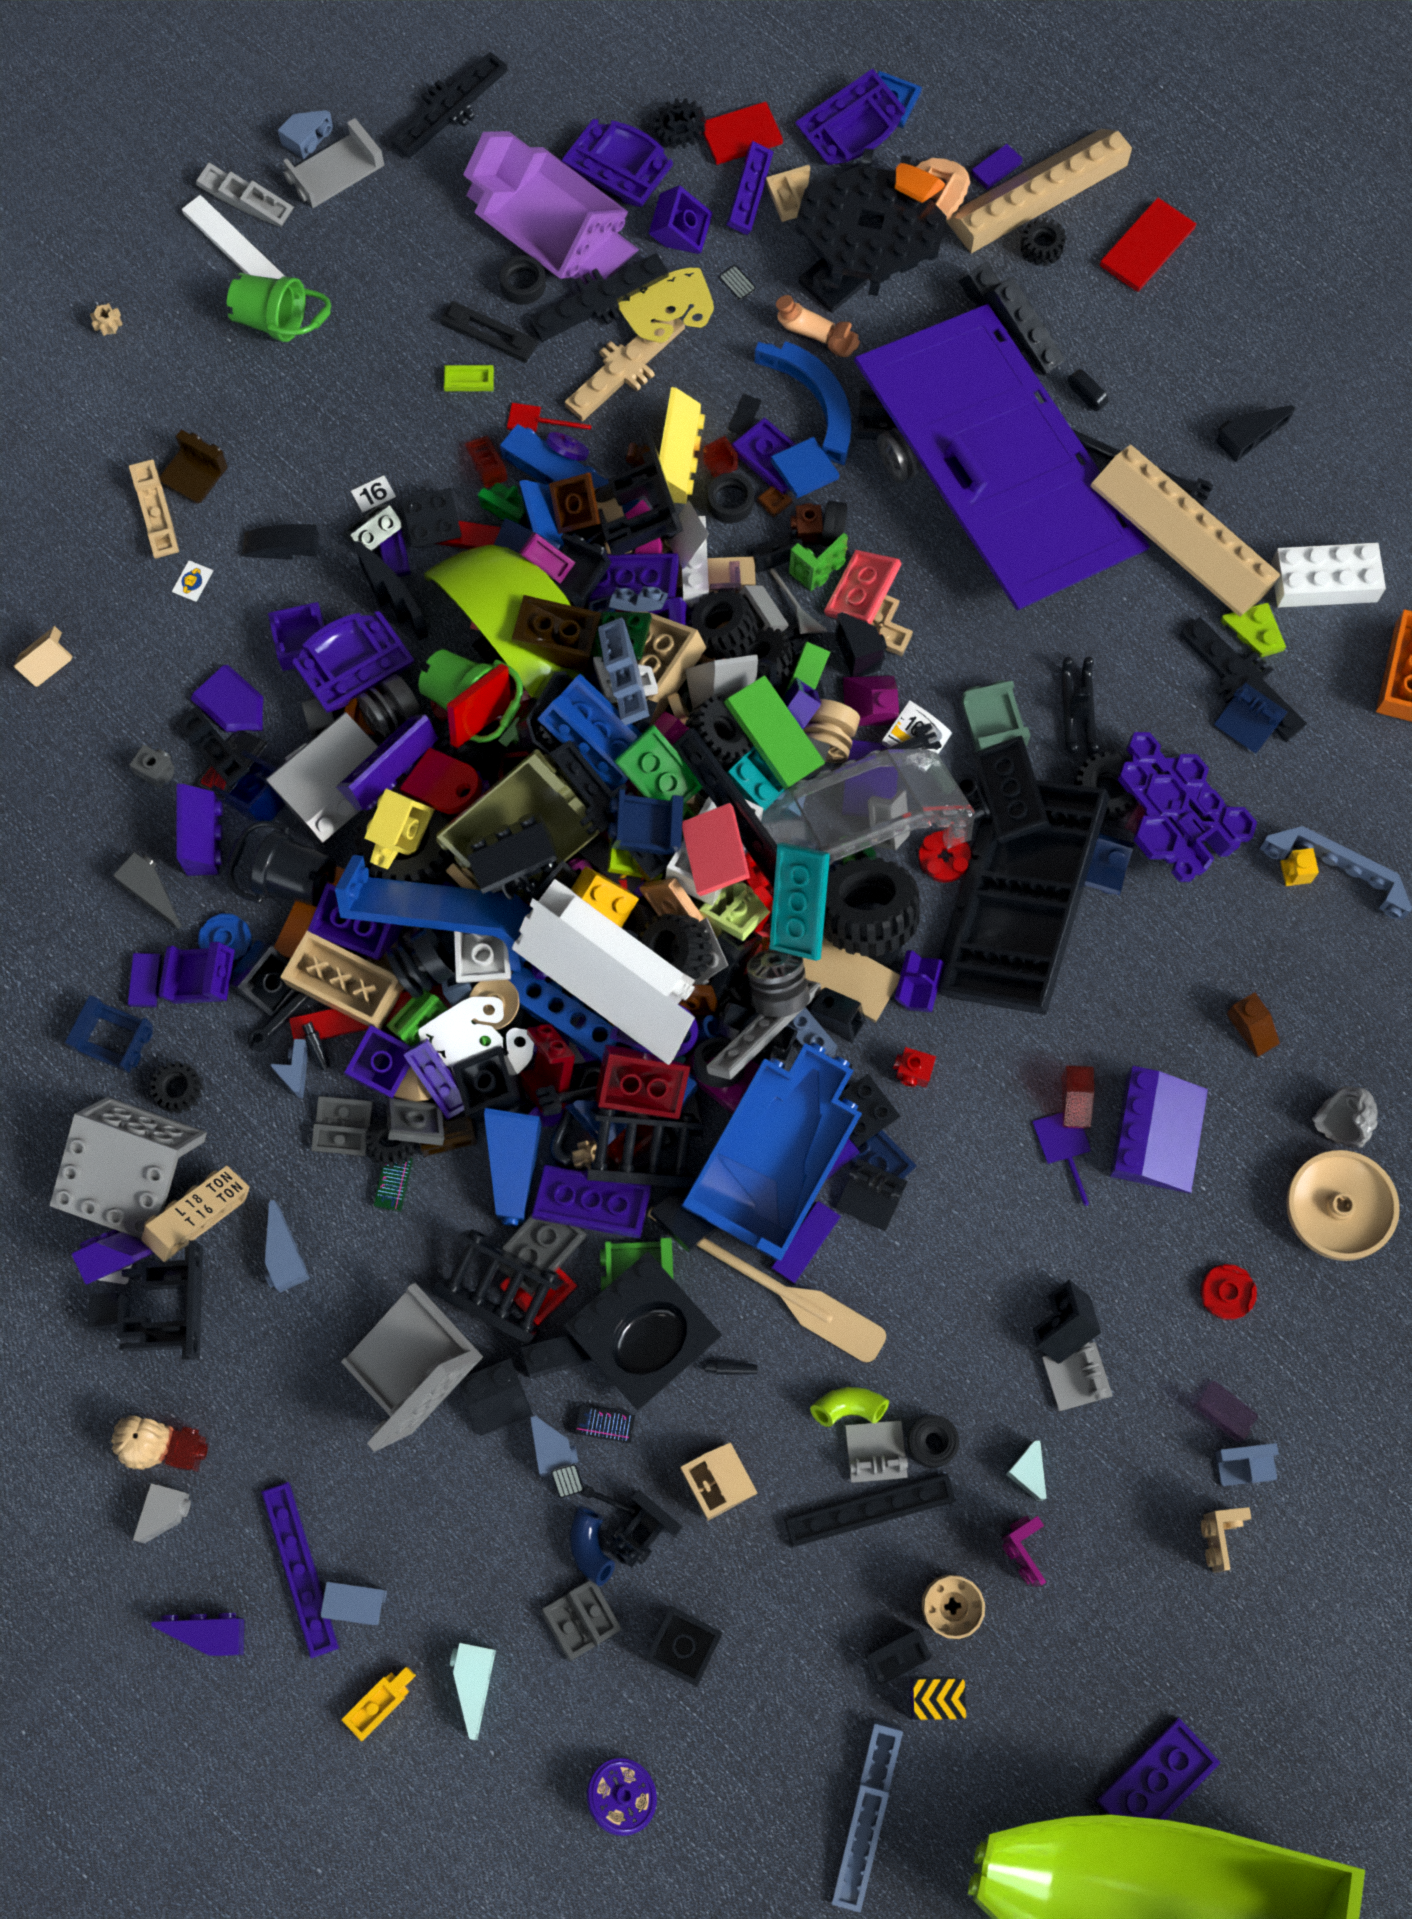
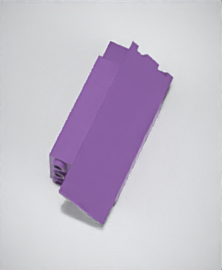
[463,131,639,284]

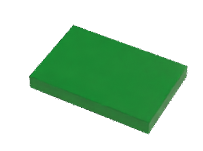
[613,724,702,805]

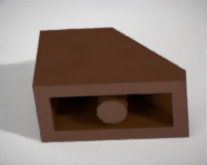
[1226,992,1280,1058]

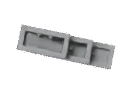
[196,163,294,227]

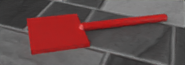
[507,403,592,433]

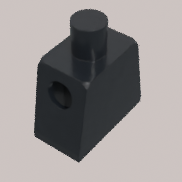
[806,987,865,1043]

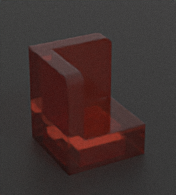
[703,435,738,478]

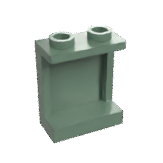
[961,680,1030,752]

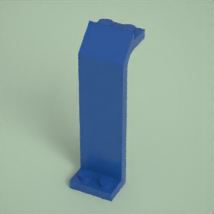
[335,855,533,972]

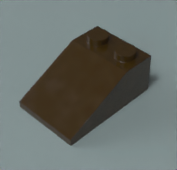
[511,595,601,673]

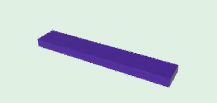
[261,1482,340,1659]

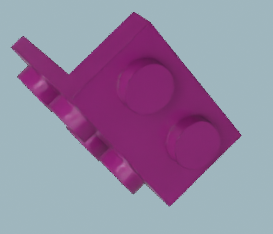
[1002,1515,1046,1587]

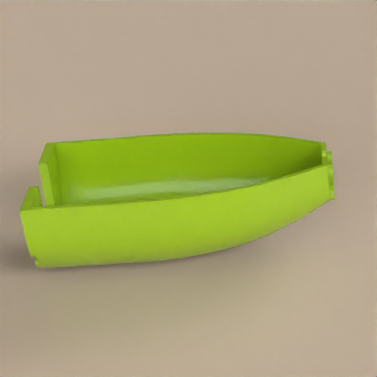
[967,1815,1365,1919]

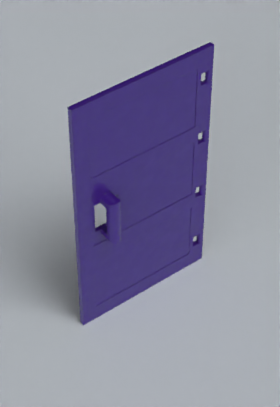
[853,304,1150,611]

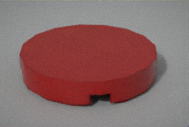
[1200,1264,1257,1320]

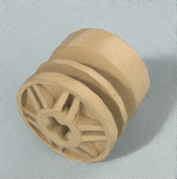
[803,699,860,763]
[922,1575,985,1639]

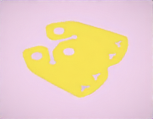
[618,268,714,343]

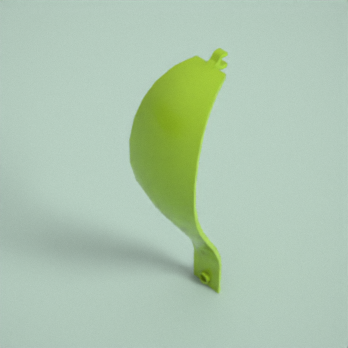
[424,545,584,698]

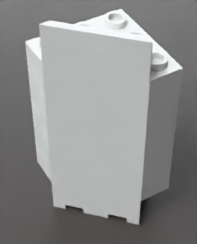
[512,879,695,1065]

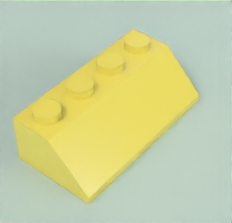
[659,387,705,504]

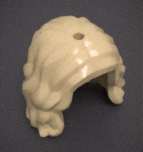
[111,1416,177,1470]

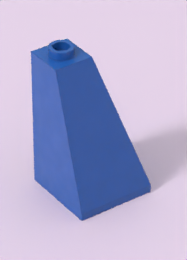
[484,1108,543,1227]

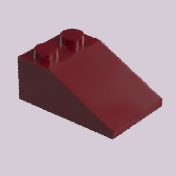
[594,1045,690,1119]

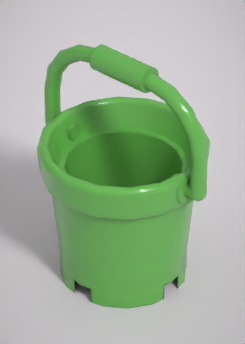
[227,273,331,342]
[418,649,523,743]

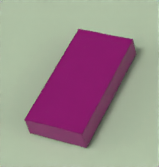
[519,532,575,583]

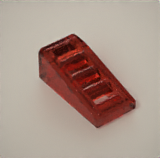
[465,435,508,488]

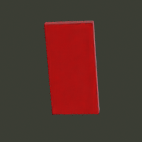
[1099,198,1197,292]

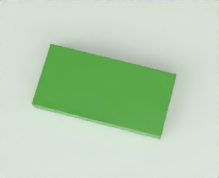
[724,676,825,790]

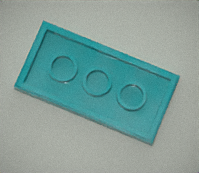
[769,842,830,961]

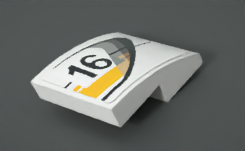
[882,701,952,774]

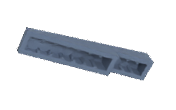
[832,1720,903,1913]

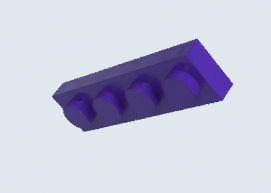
[726,141,774,235]

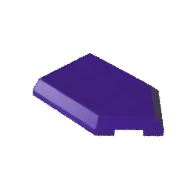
[190,664,264,732]

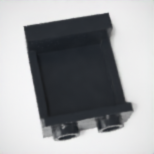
[547,533,612,608]
[709,930,764,999]

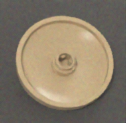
[1286,1150,1399,1261]

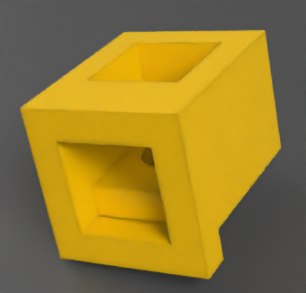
[1280,848,1319,886]

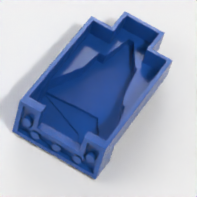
[680,1042,862,1261]

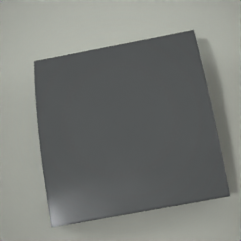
[311,1096,374,1156]
[540,1581,622,1662]

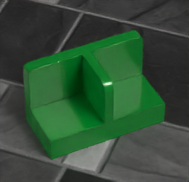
[478,483,528,526]

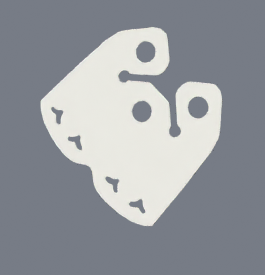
[419,997,534,1079]

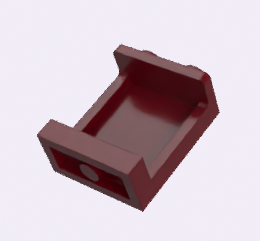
[519,1024,575,1113]

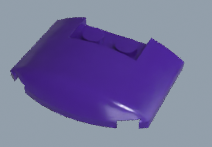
[795,68,906,165]
[561,119,673,207]
[292,611,415,713]

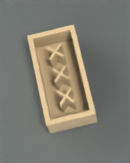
[281,931,404,1030]

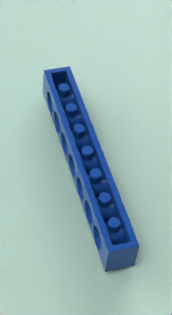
[508,966,698,1112]

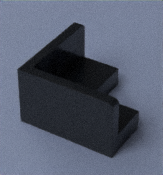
[715,1002,798,1061]
[1032,1279,1101,1364]

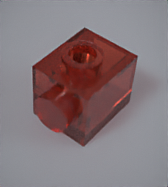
[165,1427,208,1472]

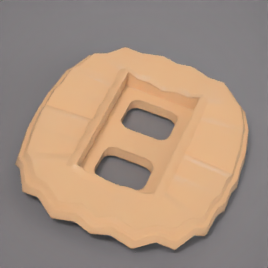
[916,158,970,220]

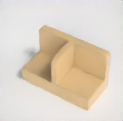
[14,626,72,687]

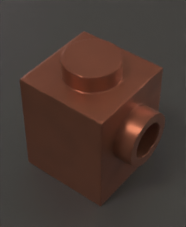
[791,503,823,544]

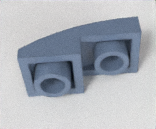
[609,586,668,612]

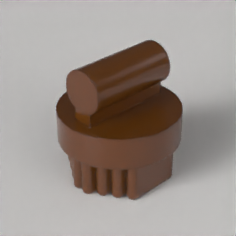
[626,443,659,469]

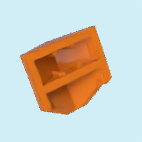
[895,163,945,203]

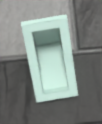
[1006,1441,1046,1501]

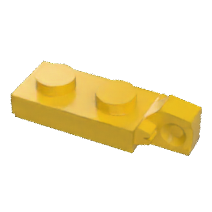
[342,1667,416,1742]

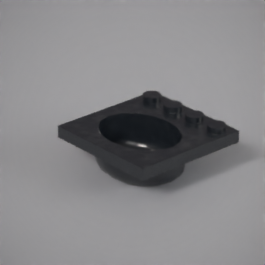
[563,1252,722,1411]

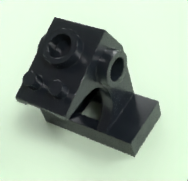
[610,1490,683,1568]

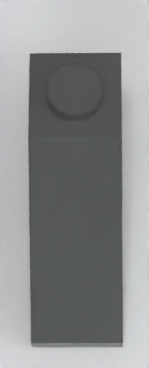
[113,852,182,930]

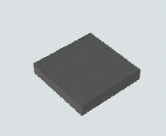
[386,1098,444,1146]

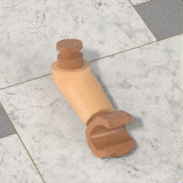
[776,295,860,357]

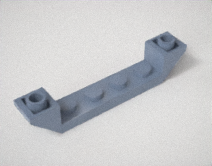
[1260,826,1412,921]

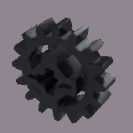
[654,98,706,149]

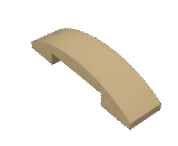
[129,459,179,559]

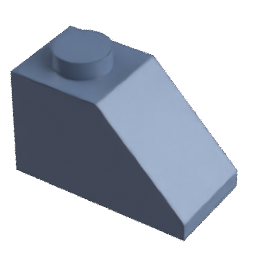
[530,1416,578,1477]

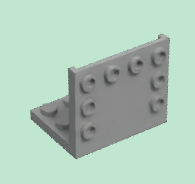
[50,1097,207,1239]
[341,1283,483,1452]

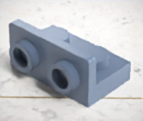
[787,1007,837,1057]

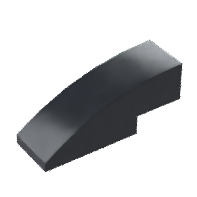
[242,524,319,560]

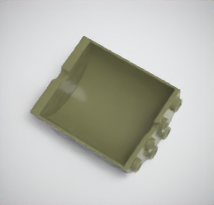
[436,749,600,899]

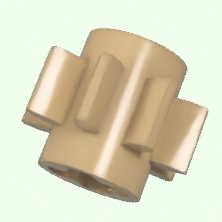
[90,303,123,336]
[572,1140,597,1170]

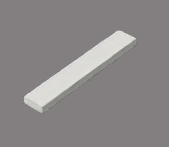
[182,195,284,279]

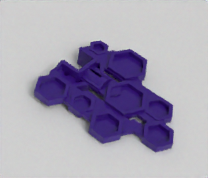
[1117,732,1257,882]

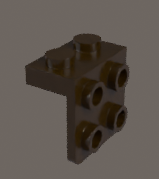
[160,429,228,504]

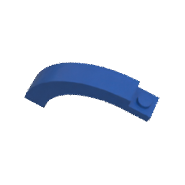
[755,341,851,466]

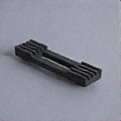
[440,301,538,364]

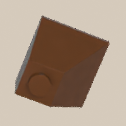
[549,473,600,534]

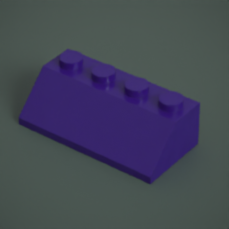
[336,715,438,811]

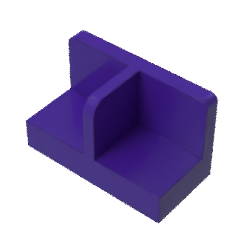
[895,950,944,1012]

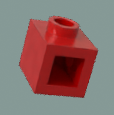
[893,1047,936,1088]

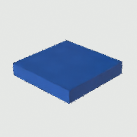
[877,71,922,128]
[771,437,840,499]

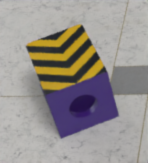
[910,1679,966,1720]

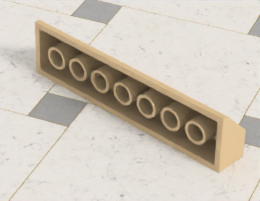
[946,129,1132,253]
[1091,444,1281,617]

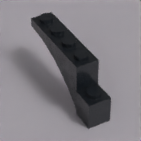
[958,261,1065,375]

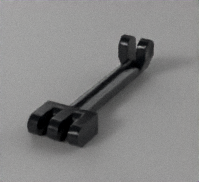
[535,1085,597,1116]

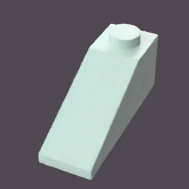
[450,1643,496,1740]

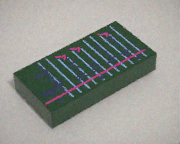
[374,1157,413,1212]

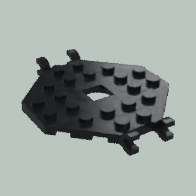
[795,148,947,296]

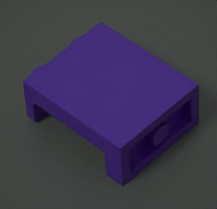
[159,942,235,1004]

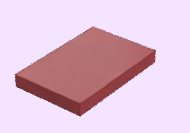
[824,550,901,624]
[682,803,750,896]

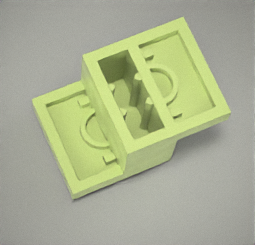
[694,881,770,941]

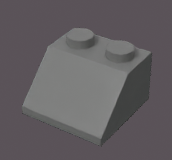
[738,585,789,631]

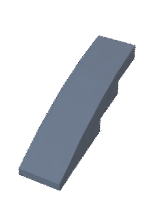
[598,617,649,726]

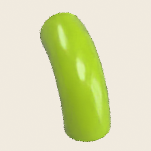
[810,1387,889,1427]

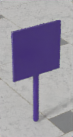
[1032,1108,1091,1206]

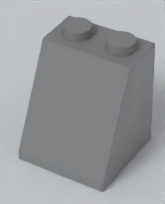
[685,655,758,733]

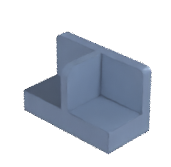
[1215,1443,1279,1486]
[321,1582,387,1625]

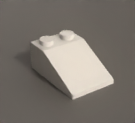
[454,931,511,983]

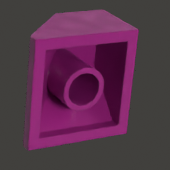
[843,676,899,726]

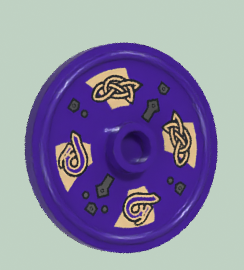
[587,1758,657,1836]

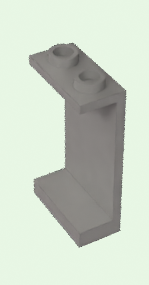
[283,118,384,208]

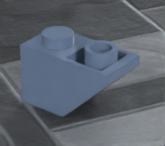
[278,110,334,160]

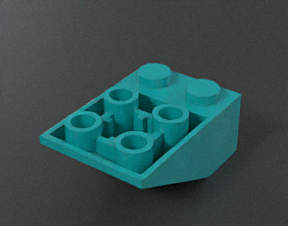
[725,746,785,812]

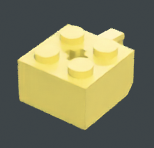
[365,789,435,869]

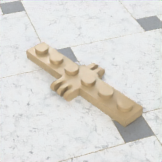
[565,309,685,422]

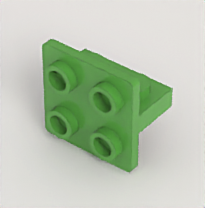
[386,989,449,1047]

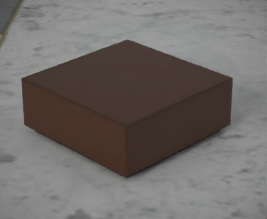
[757,486,792,518]

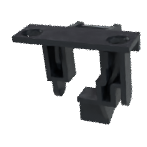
[572,432,683,556]
[88,1240,203,1360]

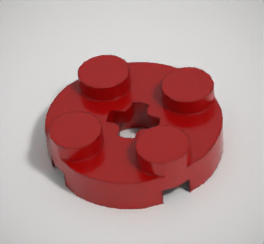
[918,831,971,883]

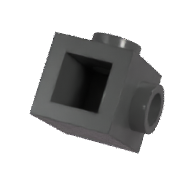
[129,744,175,789]

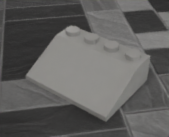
[265,712,401,843]

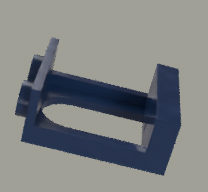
[65,995,153,1073]

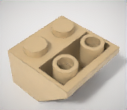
[681,1443,758,1521]

